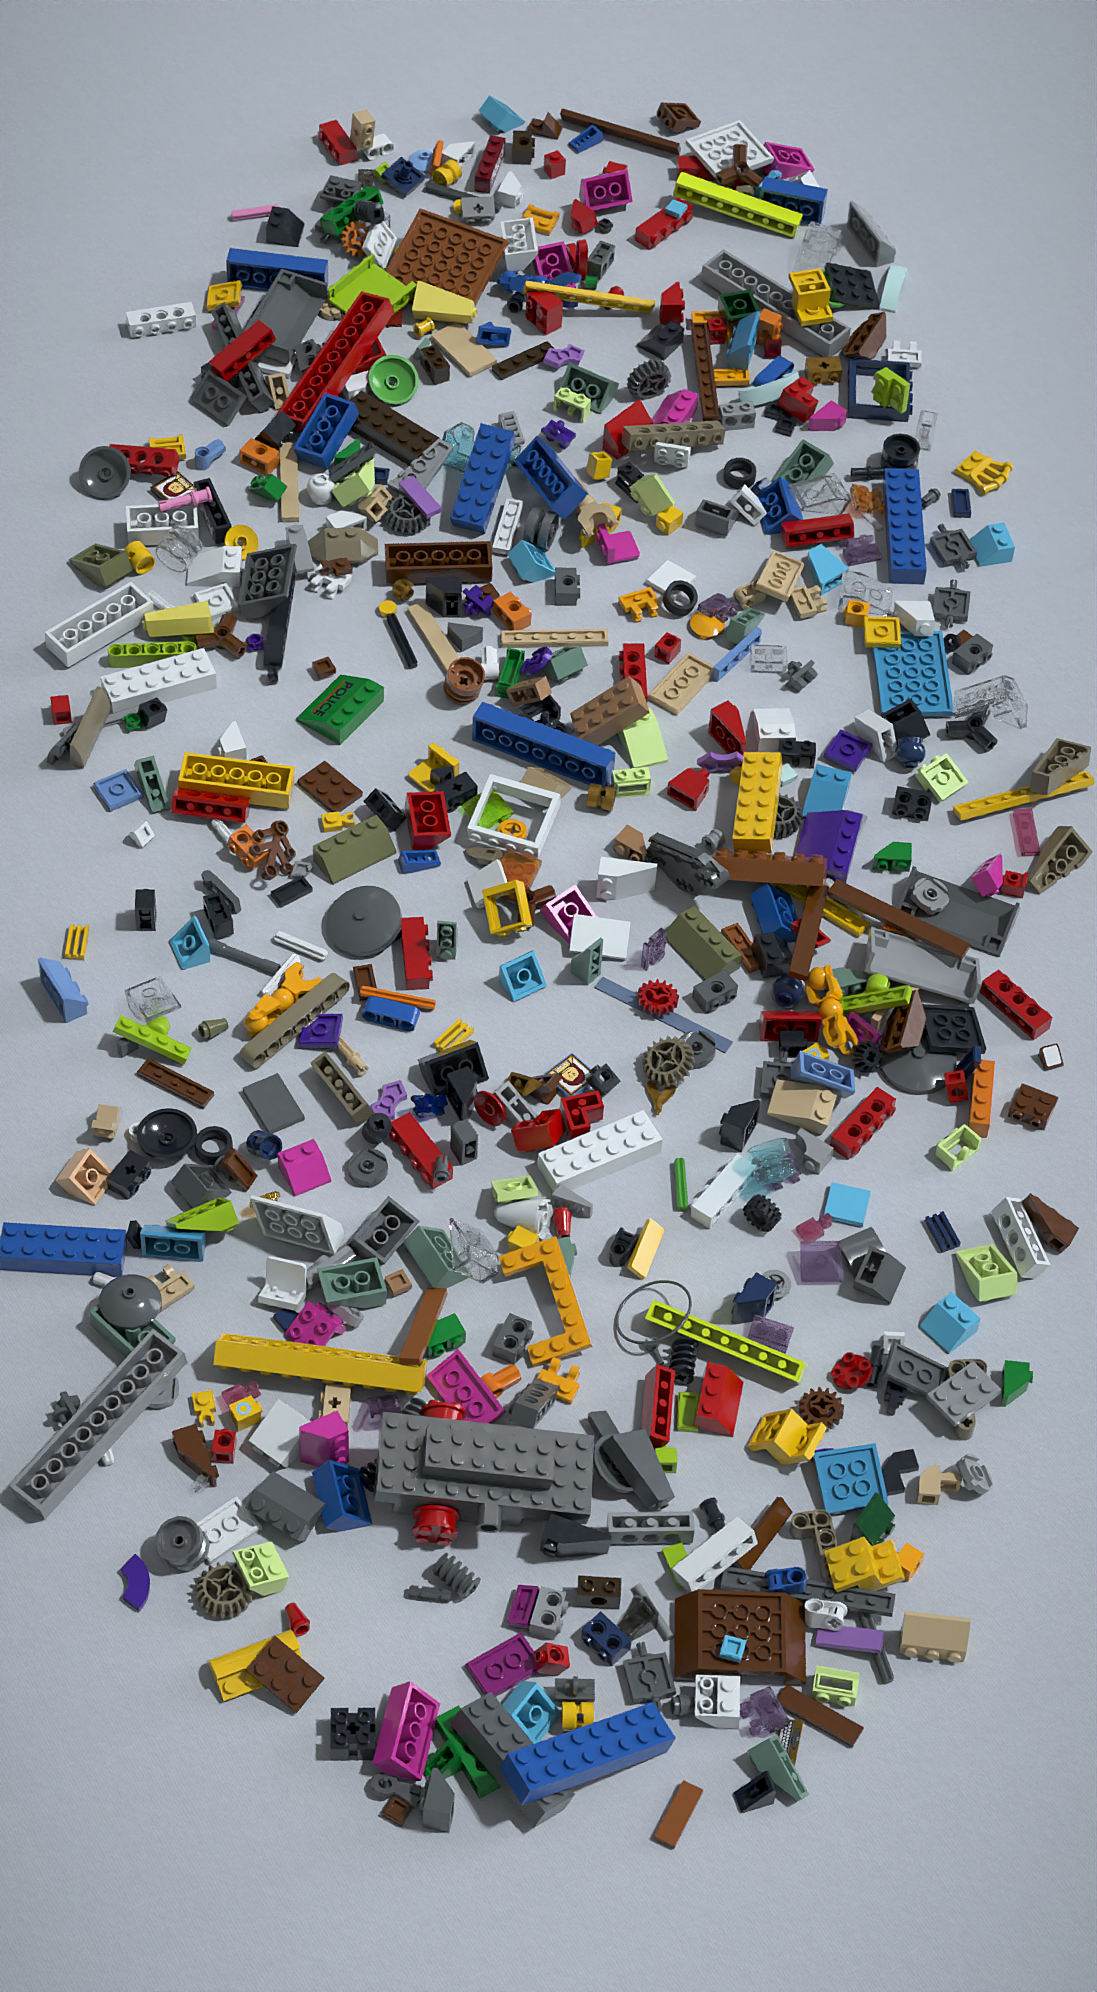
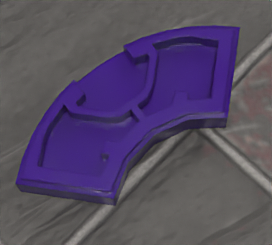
[121,1554,150,1612]

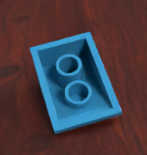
[803,764,852,819]

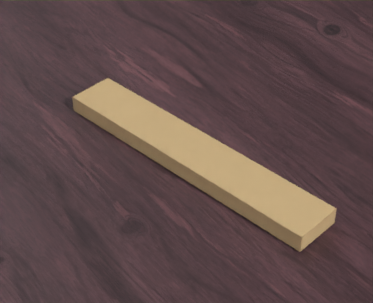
[280,443,299,522]
[407,602,459,673]
[501,629,609,648]

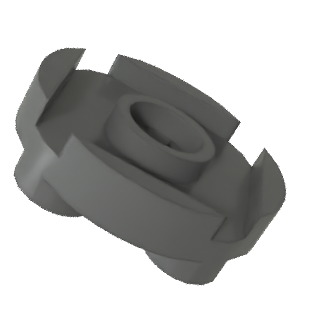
[679,1031,716,1069]
[349,1149,388,1188]

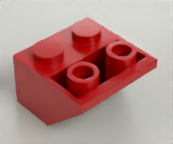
[659,282,685,325]
[525,291,563,335]

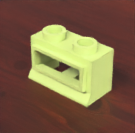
[553,387,591,423]
[611,767,651,798]
[935,1124,982,1171]
[811,1665,860,1707]

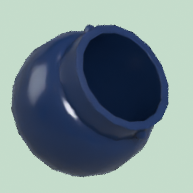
[895,737,926,768]
[771,974,804,1008]

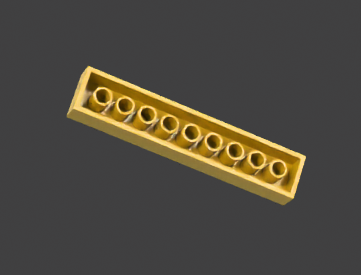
[213,1332,428,1395]

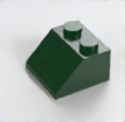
[717,289,760,322]
[850,1492,896,1546]

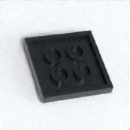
[824,262,879,310]
[922,1004,987,1054]

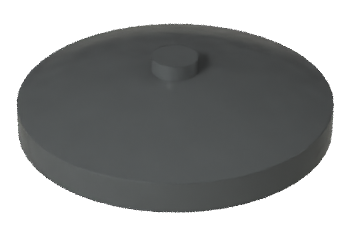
[326,886,402,956]
[879,1030,957,1095]

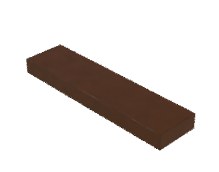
[137,1058,214,1109]
[734,1497,793,1570]
[775,1684,864,1748]

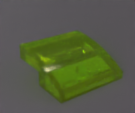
[462,791,515,829]

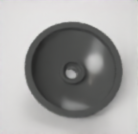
[79,446,131,499]
[99,1274,162,1329]
[593,1434,635,1493]

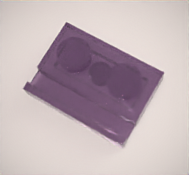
[641,928,667,971]
[747,1315,794,1354]
[366,1394,401,1418]

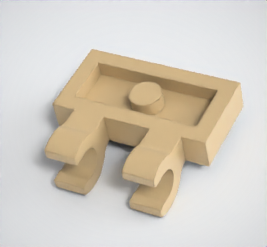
[790,585,827,619]
[148,1264,195,1311]

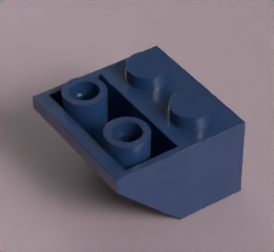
[731,1272,777,1324]

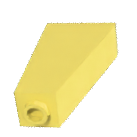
[412,281,477,324]
[142,601,214,637]

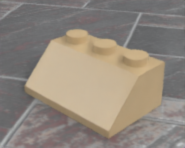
[899,1611,971,1663]

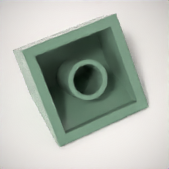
[541,646,588,682]

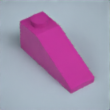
[971,853,1003,897]

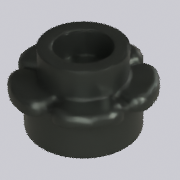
[598,218,613,233]

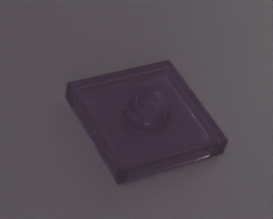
[800,1241,842,1282]

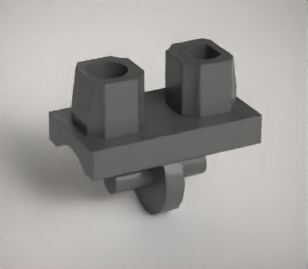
[785,659,818,692]
[51,1391,81,1425]
[555,1676,595,1703]

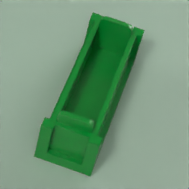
[495,648,525,699]

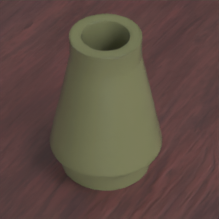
[198,1018,229,1039]

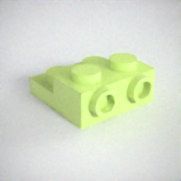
[915,753,969,802]
[491,1175,538,1203]

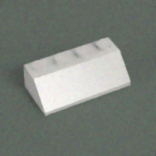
[501,217,538,272]

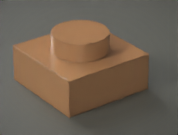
[384,1269,412,1297]

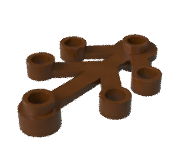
[249,820,296,881]

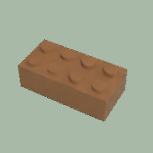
[570,676,650,745]

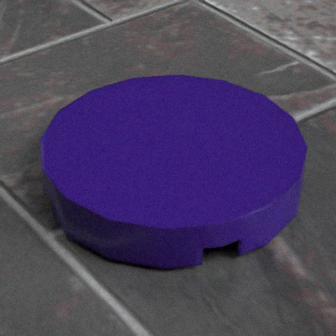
[521,646,552,676]

